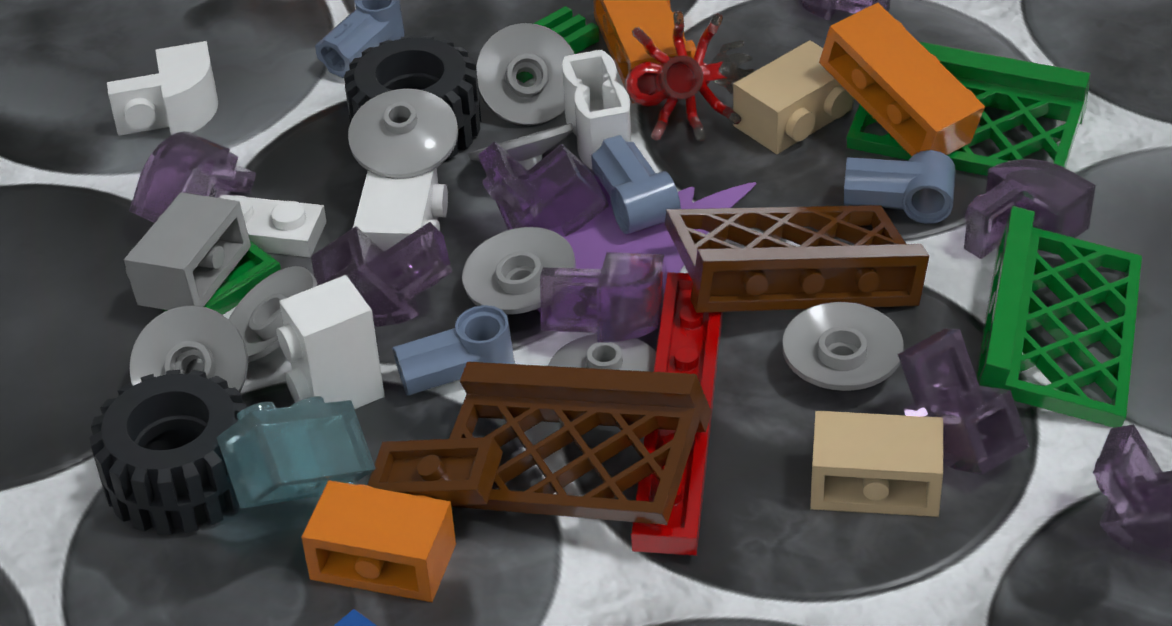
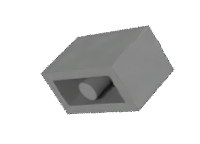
[124,192,251,310]

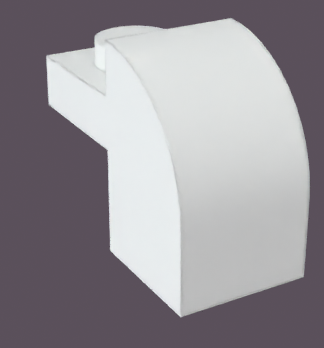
[107,41,218,139]

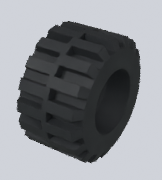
[344,36,482,159]
[90,369,259,535]

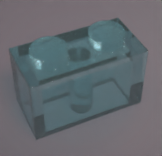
[216,396,376,509]

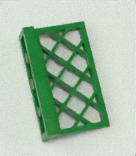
[847,41,1090,190]
[971,206,1142,430]

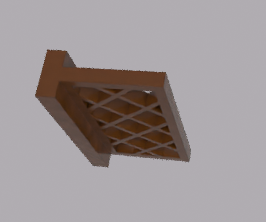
[665,205,930,313]
[449,362,712,525]

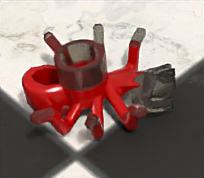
[625,11,754,141]

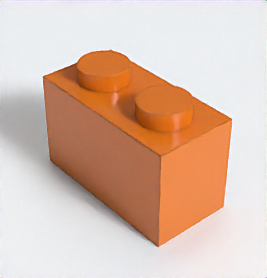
[301,480,456,602]

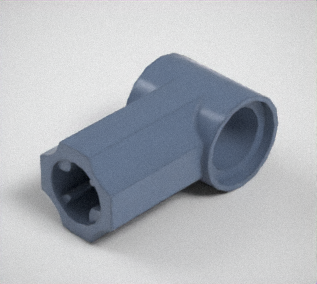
[315,0,405,78]
[591,135,681,234]
[844,150,956,224]
[392,305,515,396]

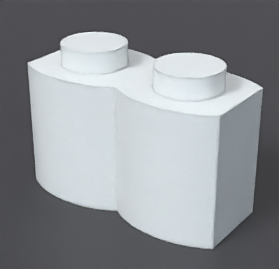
[562,50,631,169]

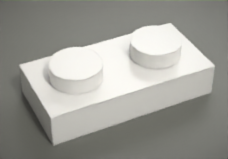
[218,194,327,258]

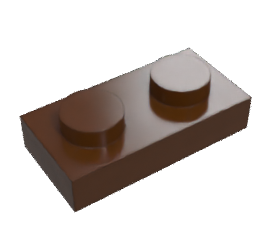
[367,437,503,505]

